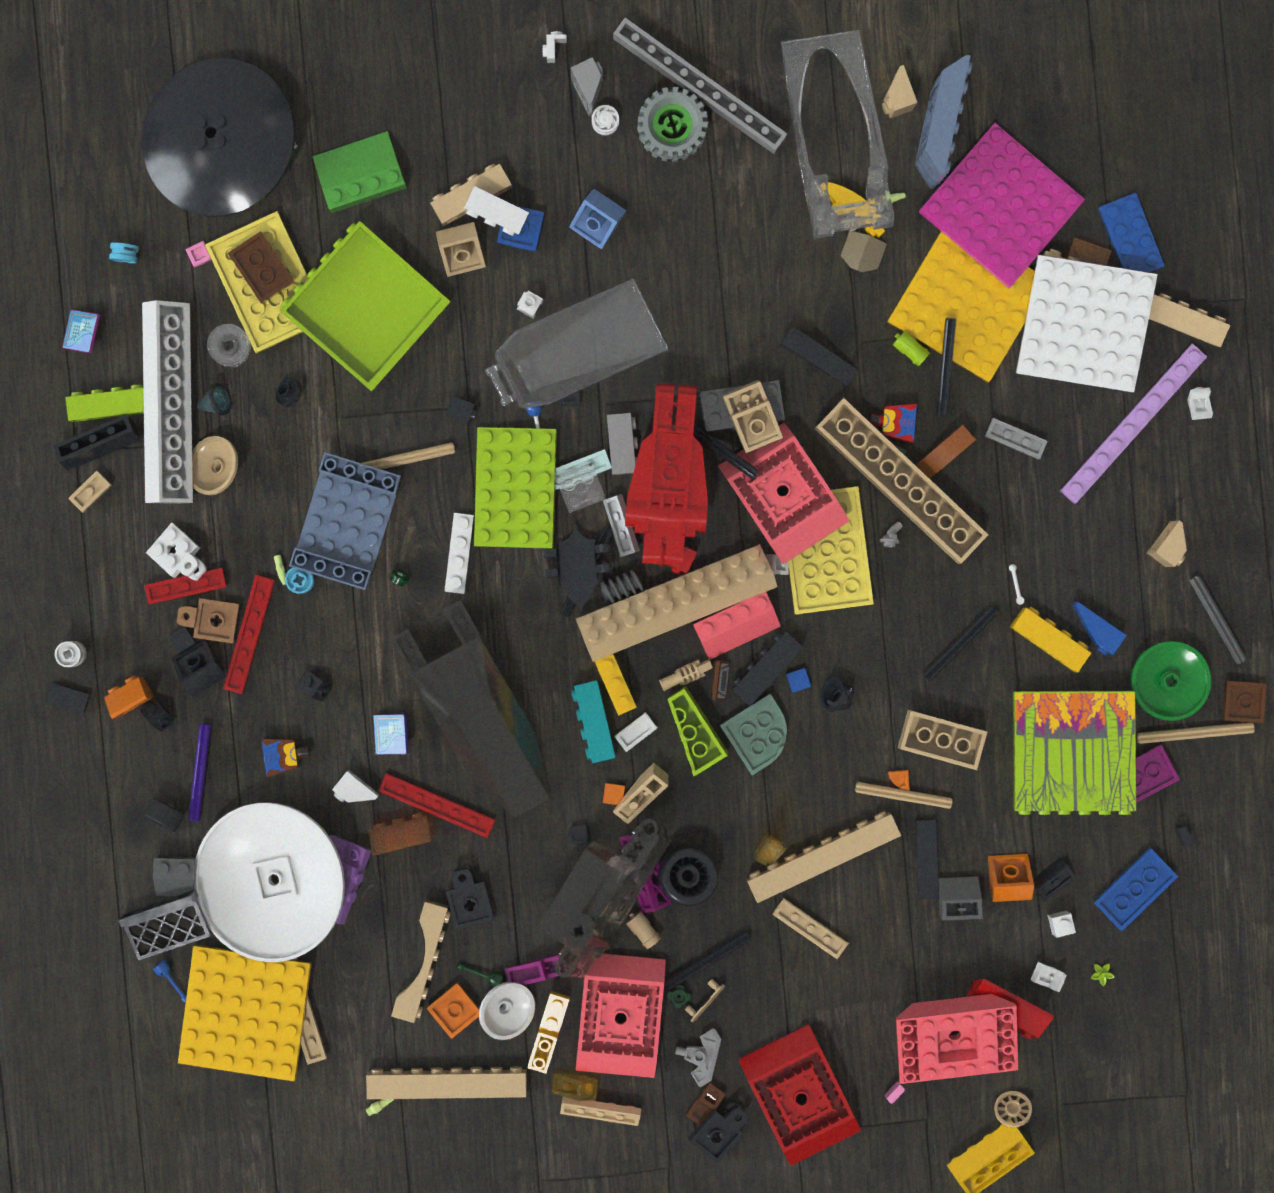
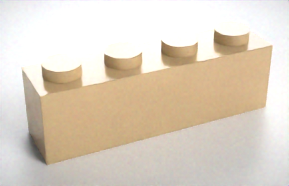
[431,164,512,227]

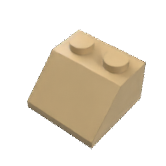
[882,65,917,118]
[436,222,486,277]
[1147,520,1187,567]

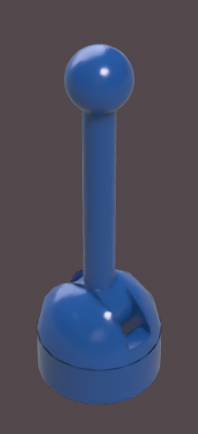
[153,959,187,1003]

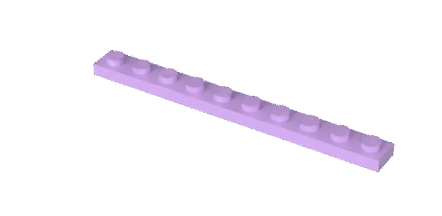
[1060,344,1207,504]

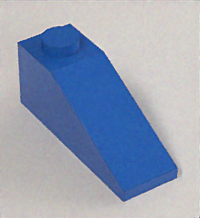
[1072,602,1127,656]

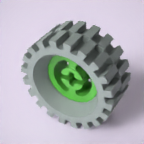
[638,87,708,162]

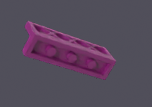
[619,829,671,913]

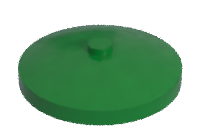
[1131,641,1211,721]

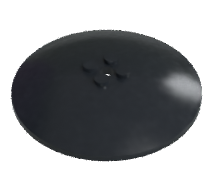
[142,58,295,217]

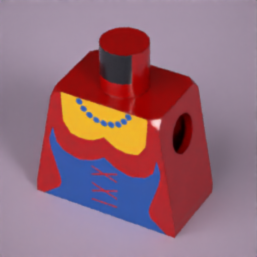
[870,404,917,443]

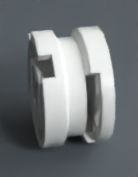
[592,105,619,135]

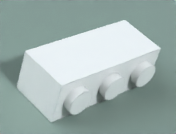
[464,186,529,236]

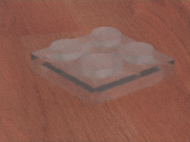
[555,462,606,513]

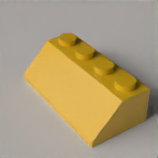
[947,1120,1035,1193]

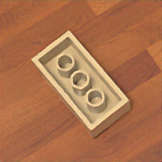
[897,710,987,770]

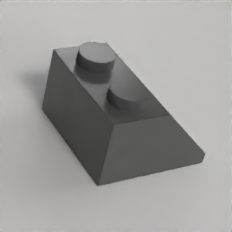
[153,856,196,896]

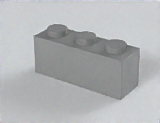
[607,413,638,475]

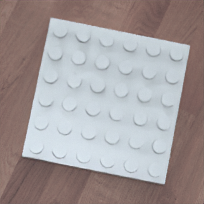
[1016,255,1158,392]

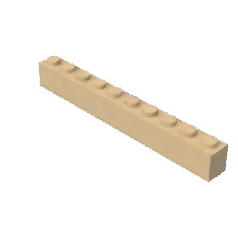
[1043,249,1230,347]

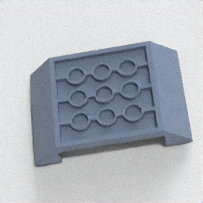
[289,452,401,590]

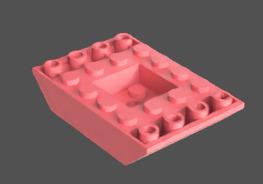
[718,423,850,565]
[576,952,666,1078]
[896,994,1018,1084]

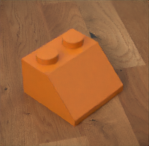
[104,675,154,719]
[988,854,1034,902]

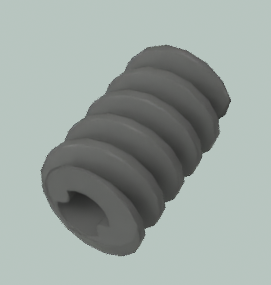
[600,570,644,605]

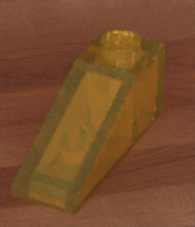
[753,833,787,866]

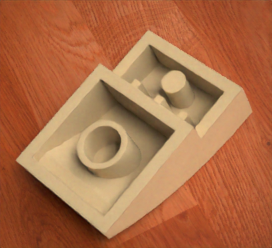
[722,380,783,453]

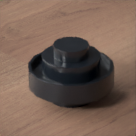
[276,378,302,407]

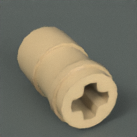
[626,911,661,949]

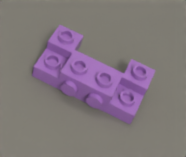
[330,835,372,924]

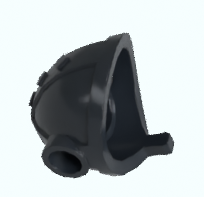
[821,678,854,713]

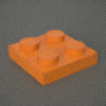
[426,982,480,1039]

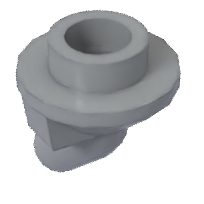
[880,521,903,547]

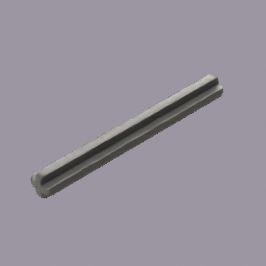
[1190,576,1246,664]

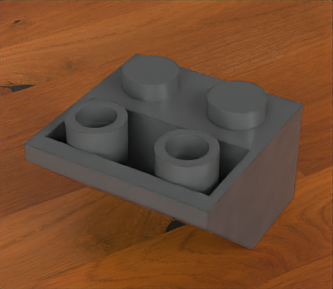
[938,876,983,921]

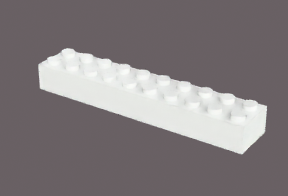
[142,300,193,504]

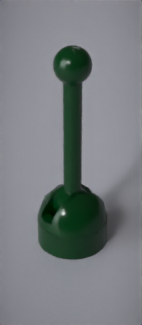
[457,963,504,988]

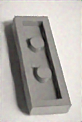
[984,418,1047,460]
[603,494,640,557]

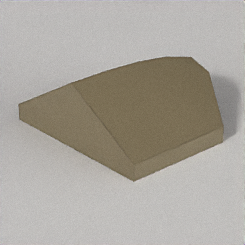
[841,231,887,272]

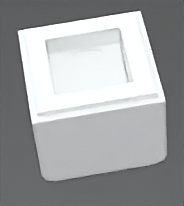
[765,554,789,575]

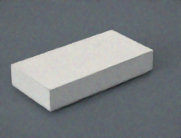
[614,712,657,752]

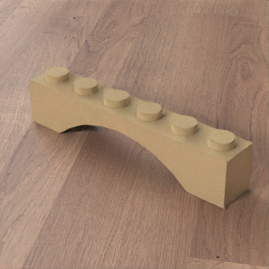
[391,899,451,1023]

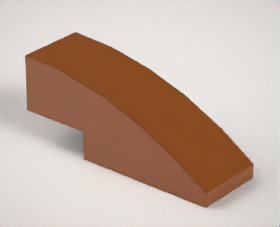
[915,425,976,479]

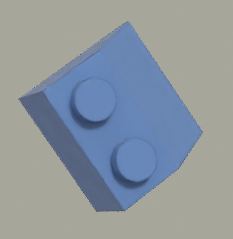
[569,189,626,249]

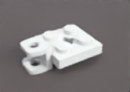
[146,523,206,581]

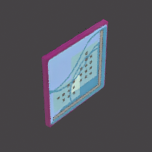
[62,310,100,354]

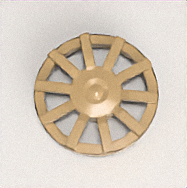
[994,1091,1032,1128]

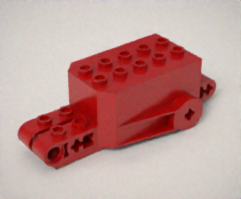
[625,383,708,566]

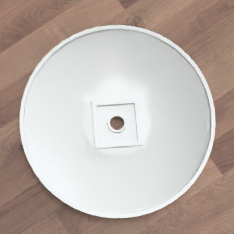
[195,802,345,962]

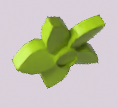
[1091,963,1114,986]

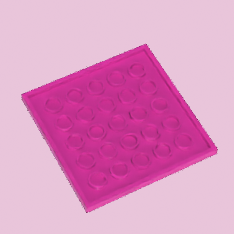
[919,123,1085,289]

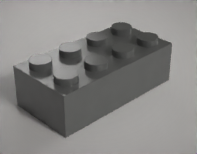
[699,380,785,433]

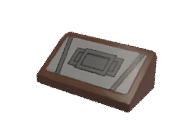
[711,660,730,701]

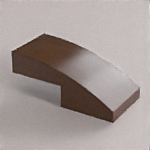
[685,1083,726,1125]

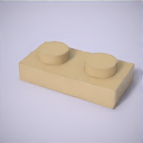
[68,471,112,513]

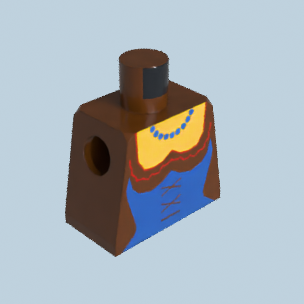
[261,738,310,777]

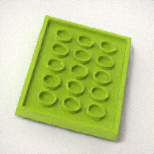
[474,427,557,549]

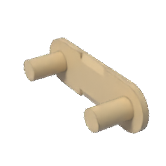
[685,979,725,1022]

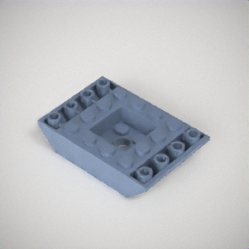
[915,55,972,189]

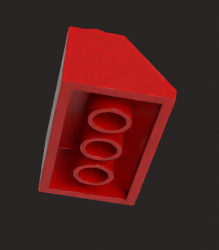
[966,979,1054,1040]

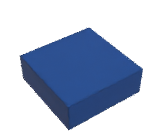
[786,668,811,693]

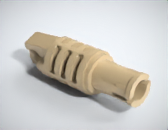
[659,659,713,691]

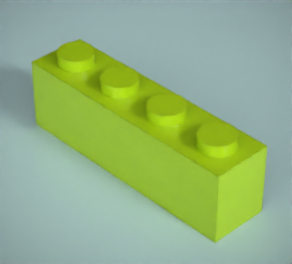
[66,385,144,422]

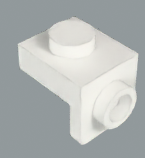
[543,31,567,63]
[1187,387,1213,420]
[1030,962,1066,992]

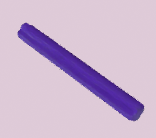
[188,723,211,822]

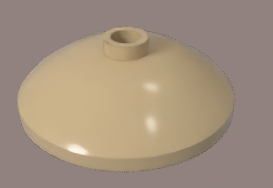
[192,436,238,495]

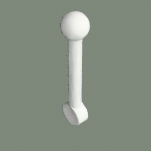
[1009,564,1024,605]

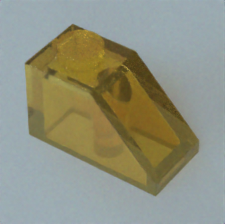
[552,1073,598,1101]

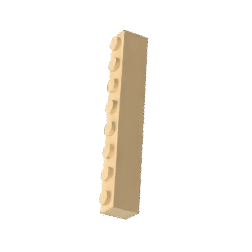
[746,811,901,903]
[366,1066,527,1099]

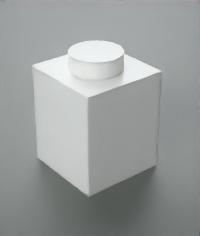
[1048,910,1076,938]

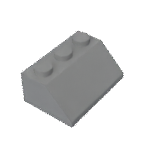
[571,57,603,116]

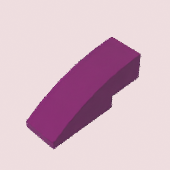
[505,952,571,985]

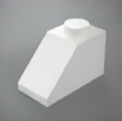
[332,770,380,802]

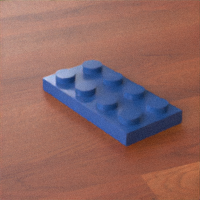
[1098,193,1165,273]
[1093,848,1178,932]

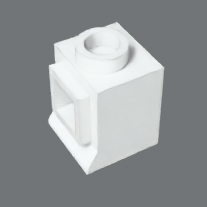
[517,291,544,319]

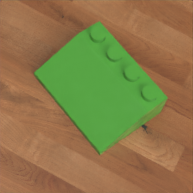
[312,131,407,213]

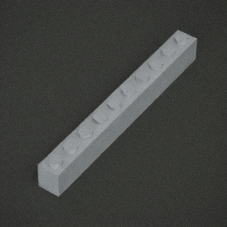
[613,18,787,154]

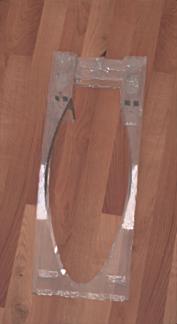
[781,30,894,239]

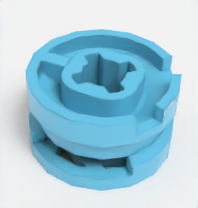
[109,243,139,263]
[285,568,315,594]

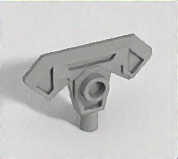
[675,1028,721,1087]

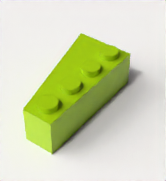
[668,686,729,776]

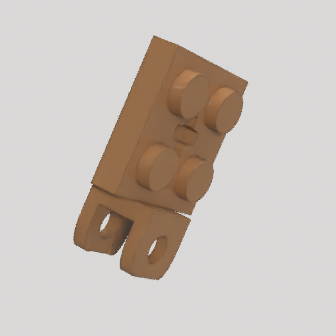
[177,598,240,643]

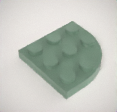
[720,694,787,775]

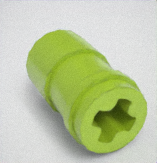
[892,330,930,366]

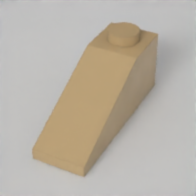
[613,763,668,824]

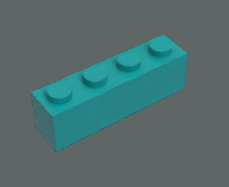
[571,680,615,763]

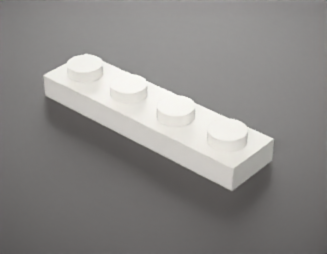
[445,513,474,594]

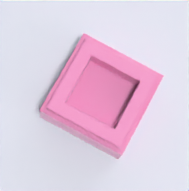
[185,241,212,268]
[884,1081,905,1104]

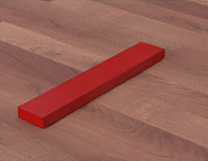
[223,574,275,694]
[379,773,496,838]

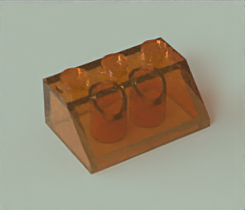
[369,812,434,856]

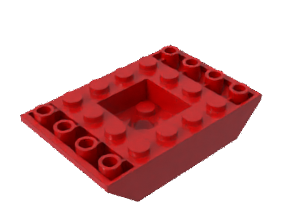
[738,1024,861,1166]

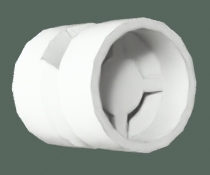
[55,641,87,667]

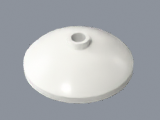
[479,982,535,1040]

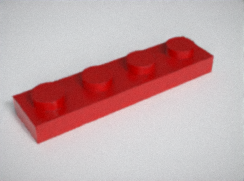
[144,568,227,604]

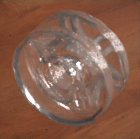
[207,324,251,367]

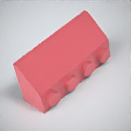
[693,592,781,660]

